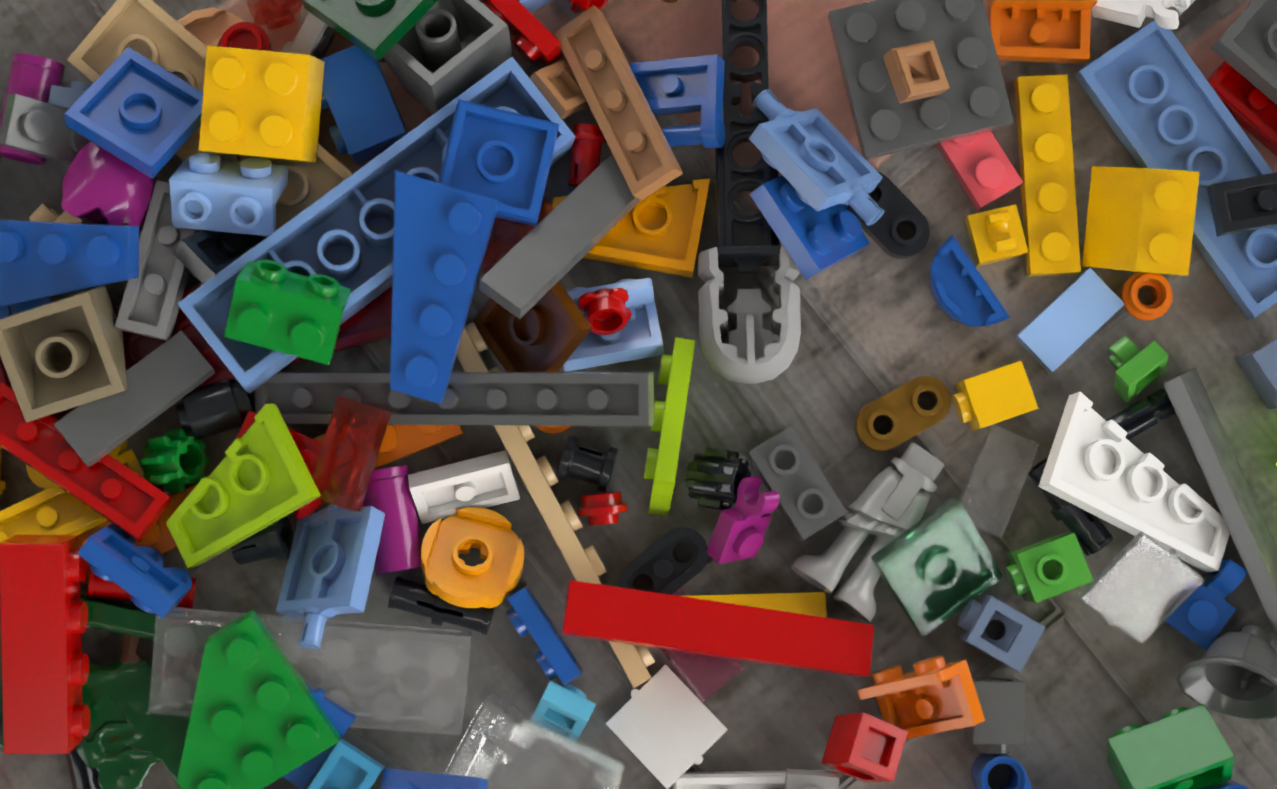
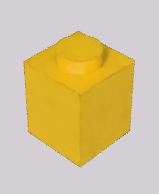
[952,360,1039,431]

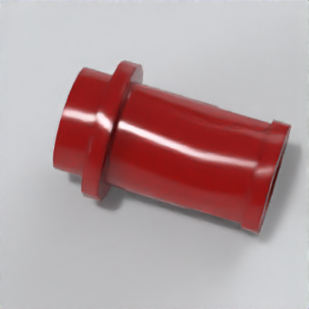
[567,124,607,187]

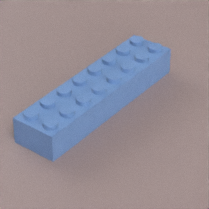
[178,57,576,394]

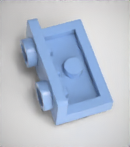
[169,153,288,236]
[563,278,664,372]

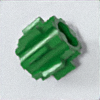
[140,429,209,494]

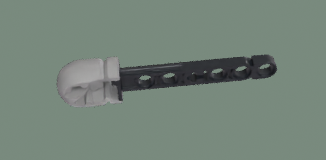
[698,0,801,384]

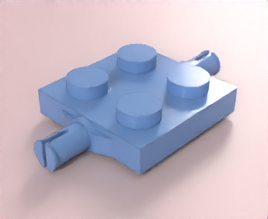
[749,89,884,226]
[276,476,385,650]

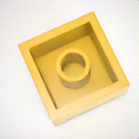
[199,45,325,163]

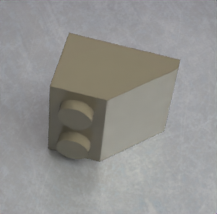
[0,285,127,422]

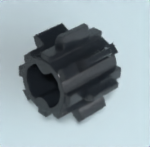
[685,447,751,510]

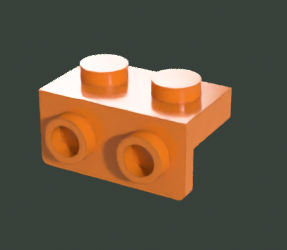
[987,0,1098,64]
[857,656,985,739]

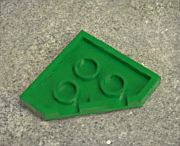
[177,609,340,789]

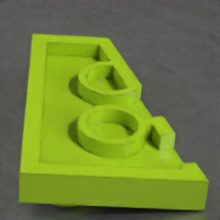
[644,337,695,517]
[165,403,321,568]

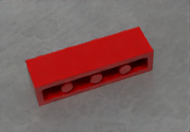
[0,535,90,754]

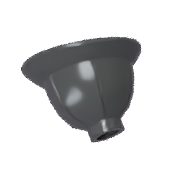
[1177,625,1277,720]

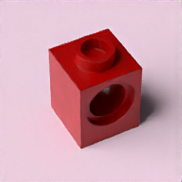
[821,712,908,782]

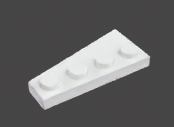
[1038,392,1230,572]

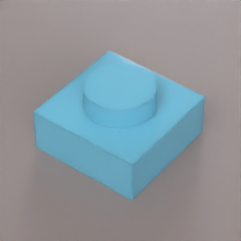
[533,681,596,738]

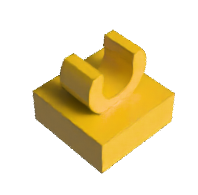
[964,204,1028,267]

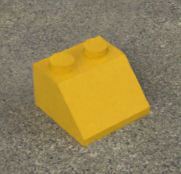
[1082,166,1200,276]

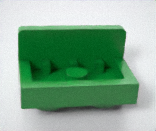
[224,260,351,365]

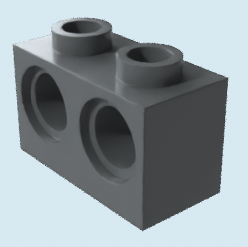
[745,425,848,540]

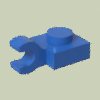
[1160,558,1247,650]

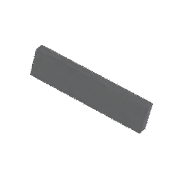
[479,155,641,319]

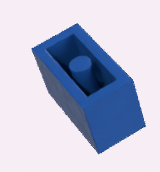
[320,45,408,165]

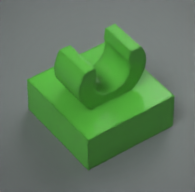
[1108,336,1169,403]

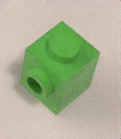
[1005,532,1093,603]

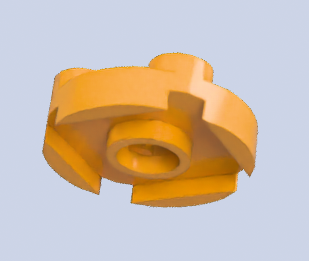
[421,507,524,608]

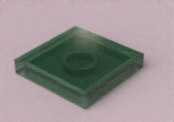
[871,496,1004,637]

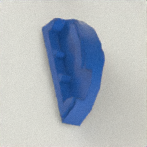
[929,235,1010,327]

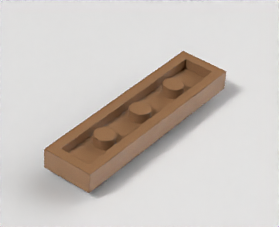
[554,5,683,201]

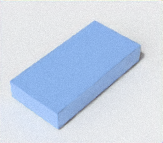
[1014,268,1125,374]

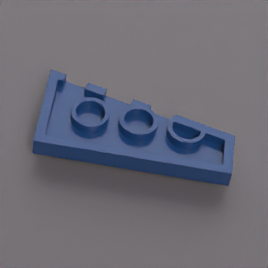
[390,171,500,404]
[0,219,139,308]

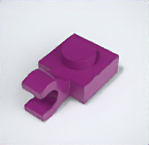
[706,476,779,564]

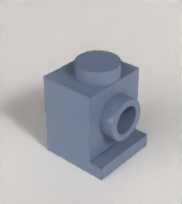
[957,595,1046,673]

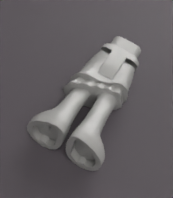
[791,443,945,623]

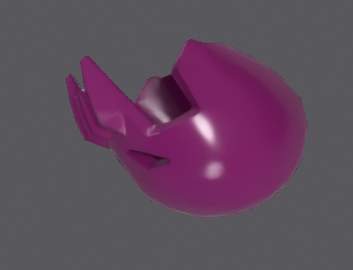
[61,141,157,232]

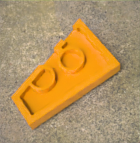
[551,178,710,278]

